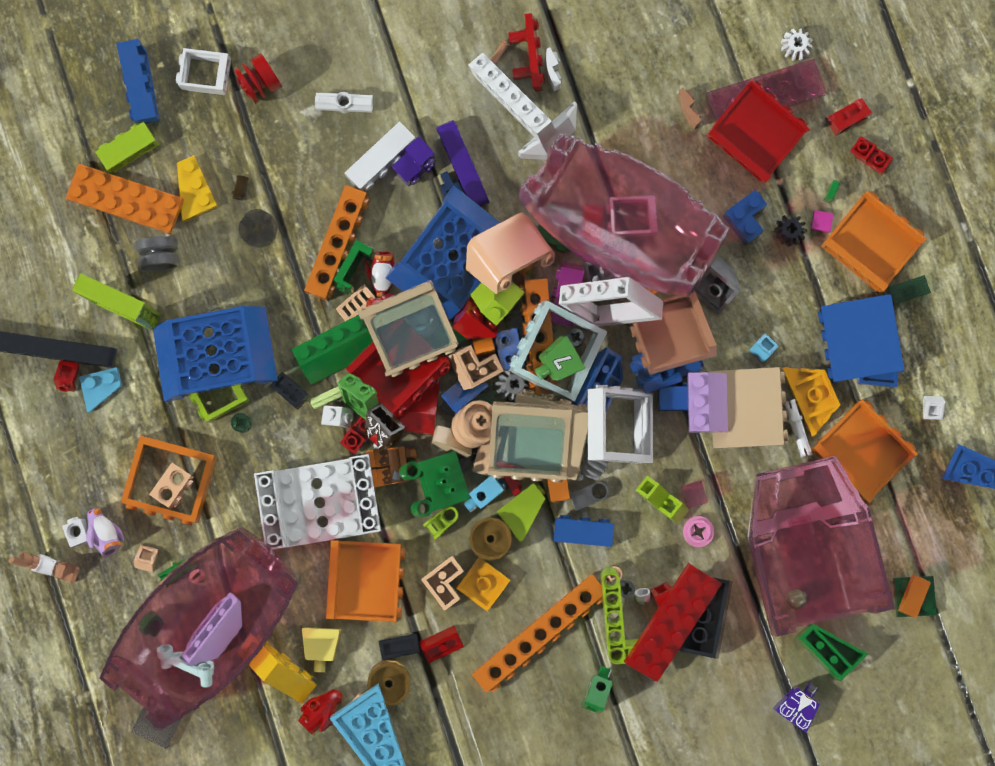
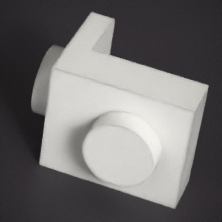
[321,405,353,428]

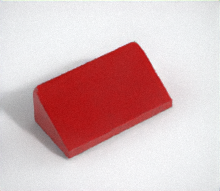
[420,626,464,663]

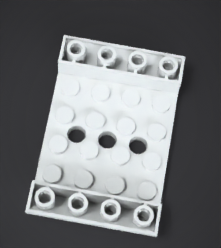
[254,454,381,550]

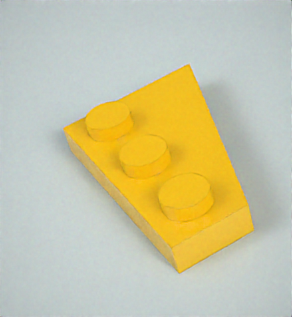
[177,155,218,222]

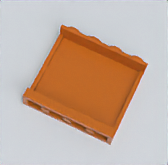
[821,191,927,294]
[811,399,918,504]
[326,540,405,623]

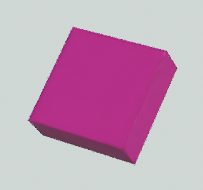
[810,210,834,233]

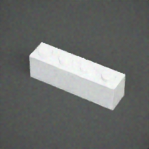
[345,121,416,191]

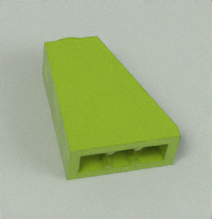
[497,483,546,542]

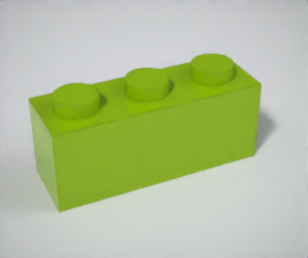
[95,122,159,174]

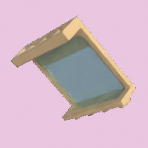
[358,280,459,377]
[488,401,572,482]

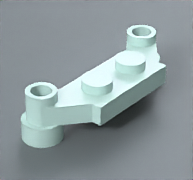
[157,645,214,687]

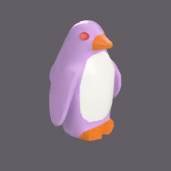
[86,508,124,558]

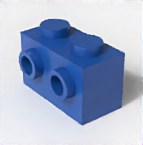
[492,328,526,370]

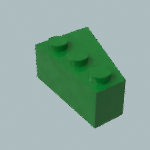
[795,624,868,681]

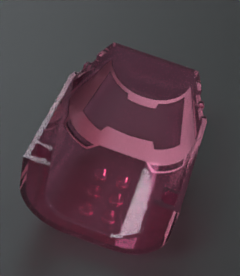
[747,456,895,637]

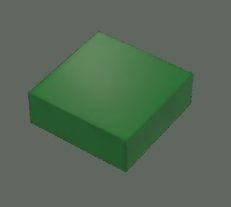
[823,180,840,203]

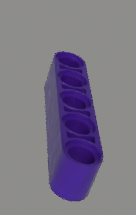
[436,120,490,207]

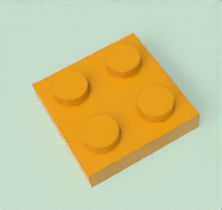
[456,557,510,612]

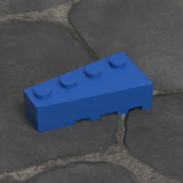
[116,39,160,124]

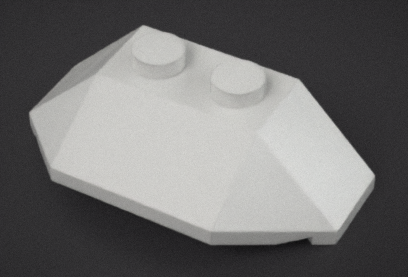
[518,101,577,160]

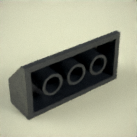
[678,577,733,659]

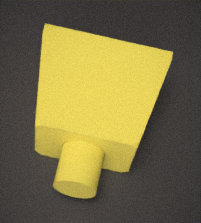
[302,627,341,672]

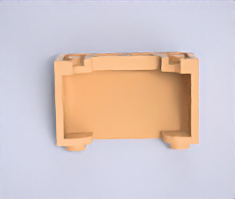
[466,213,555,294]

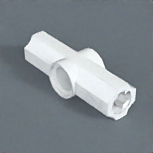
[315,92,373,113]

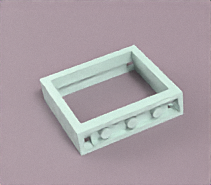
[509,301,607,402]

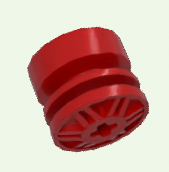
[234,53,282,104]

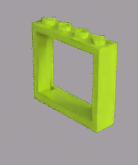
[72,273,161,331]

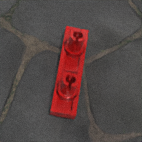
[508,13,545,92]

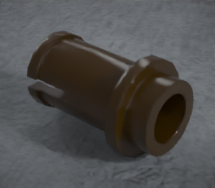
[231,175,249,201]

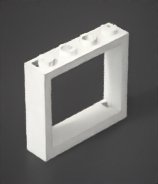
[559,277,663,327]
[588,385,653,464]

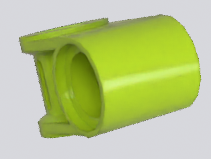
[423,506,460,540]

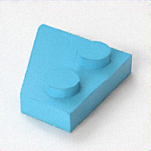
[79,367,122,413]

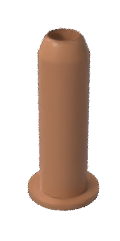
[490,39,510,65]

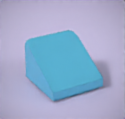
[750,333,779,363]

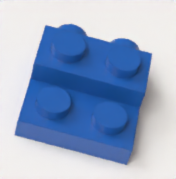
[630,353,682,394]

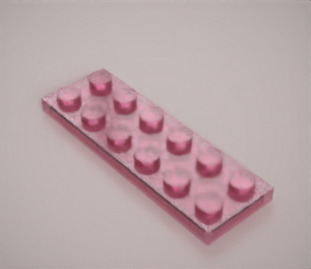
[706,59,826,122]

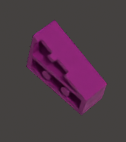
[550,261,584,327]

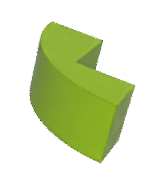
[635,476,689,525]

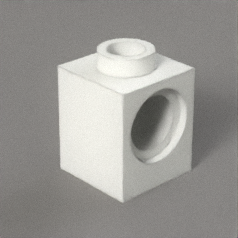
[62,517,88,548]

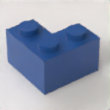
[723,189,767,246]

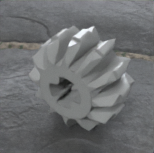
[496,370,529,401]
[581,450,608,480]

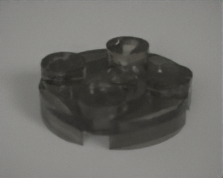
[239,209,277,248]

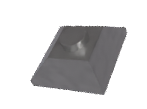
[693,257,741,315]

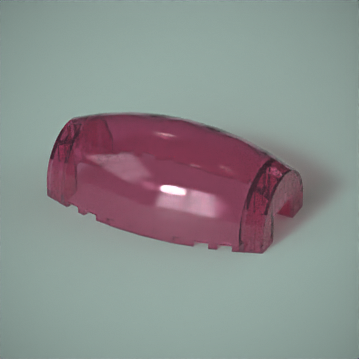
[519,134,730,298]
[99,527,298,730]

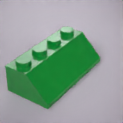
[291,315,373,385]

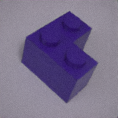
[392,137,436,187]

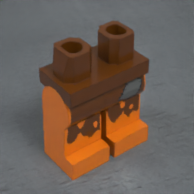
[366,446,418,488]

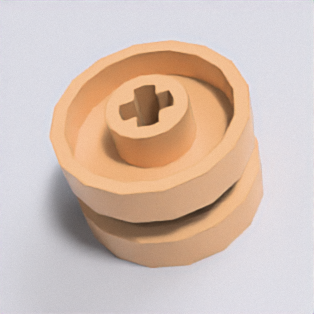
[451,400,500,448]

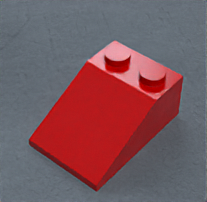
[398,378,440,435]

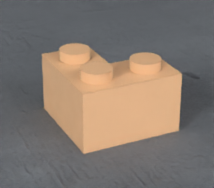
[447,345,504,390]
[421,556,464,611]

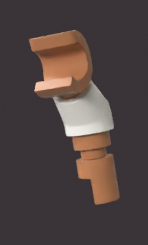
[8,552,79,583]

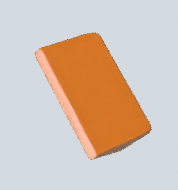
[898,575,931,619]

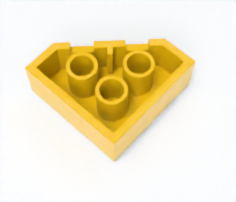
[237,634,316,704]

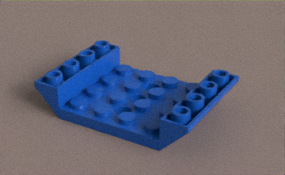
[385,186,501,320]
[153,306,278,402]

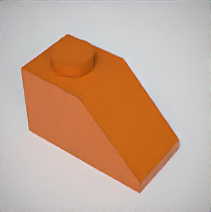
[472,338,495,358]

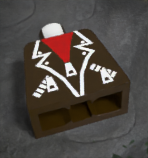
[365,403,405,451]

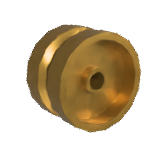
[469,517,512,561]
[367,659,410,706]

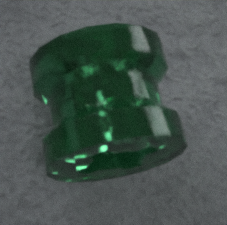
[231,413,252,433]

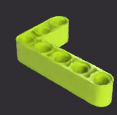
[601,567,638,664]

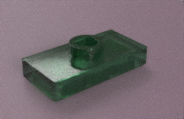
[887,275,931,306]

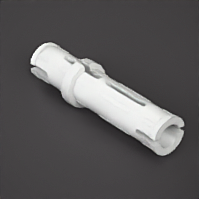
[783,399,813,458]

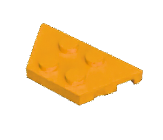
[782,367,840,437]

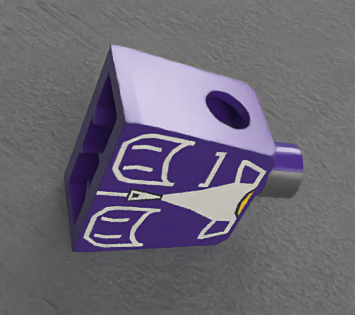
[772,682,820,733]

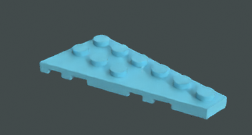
[330,683,406,766]

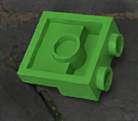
[338,373,379,420]

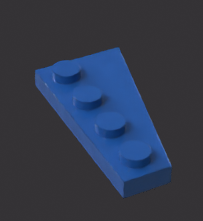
[941,444,995,489]

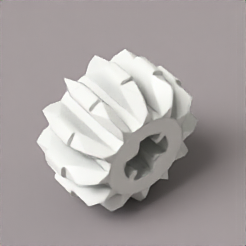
[781,28,813,61]

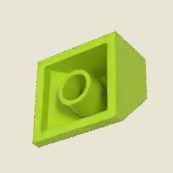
[470,280,524,326]

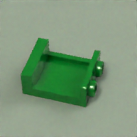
[334,240,375,295]

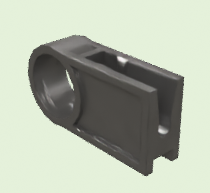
[569,481,609,511]

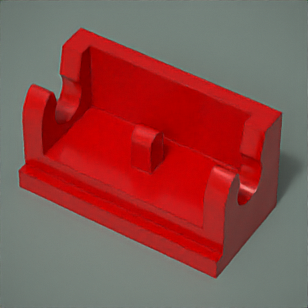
[825,98,872,136]

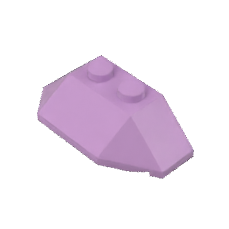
[181,592,242,665]

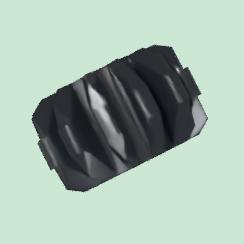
[774,214,807,247]

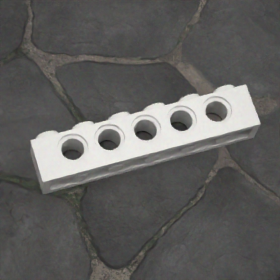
[468,53,557,145]

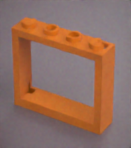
[121,435,218,526]

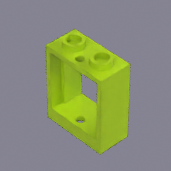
[189,372,250,423]

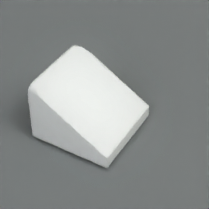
[923,396,945,420]

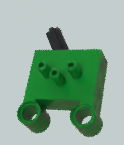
[399,448,477,518]

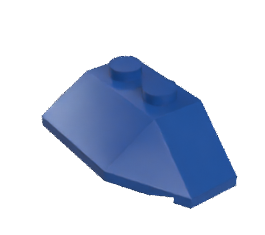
[571,347,623,412]

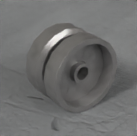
[135,236,180,272]

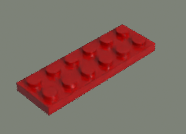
[624,562,722,682]

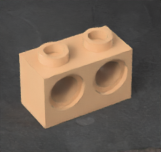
[149,463,194,509]

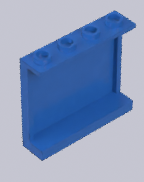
[818,294,904,383]

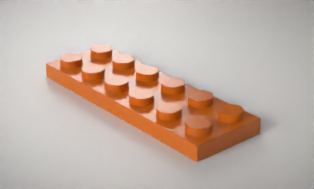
[65,164,184,235]

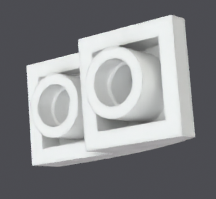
[546,47,562,92]

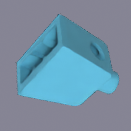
[464,475,509,512]

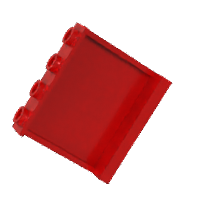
[705,80,810,184]
[346,317,451,419]

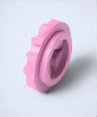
[683,516,714,547]

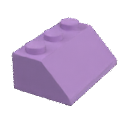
[688,372,728,433]

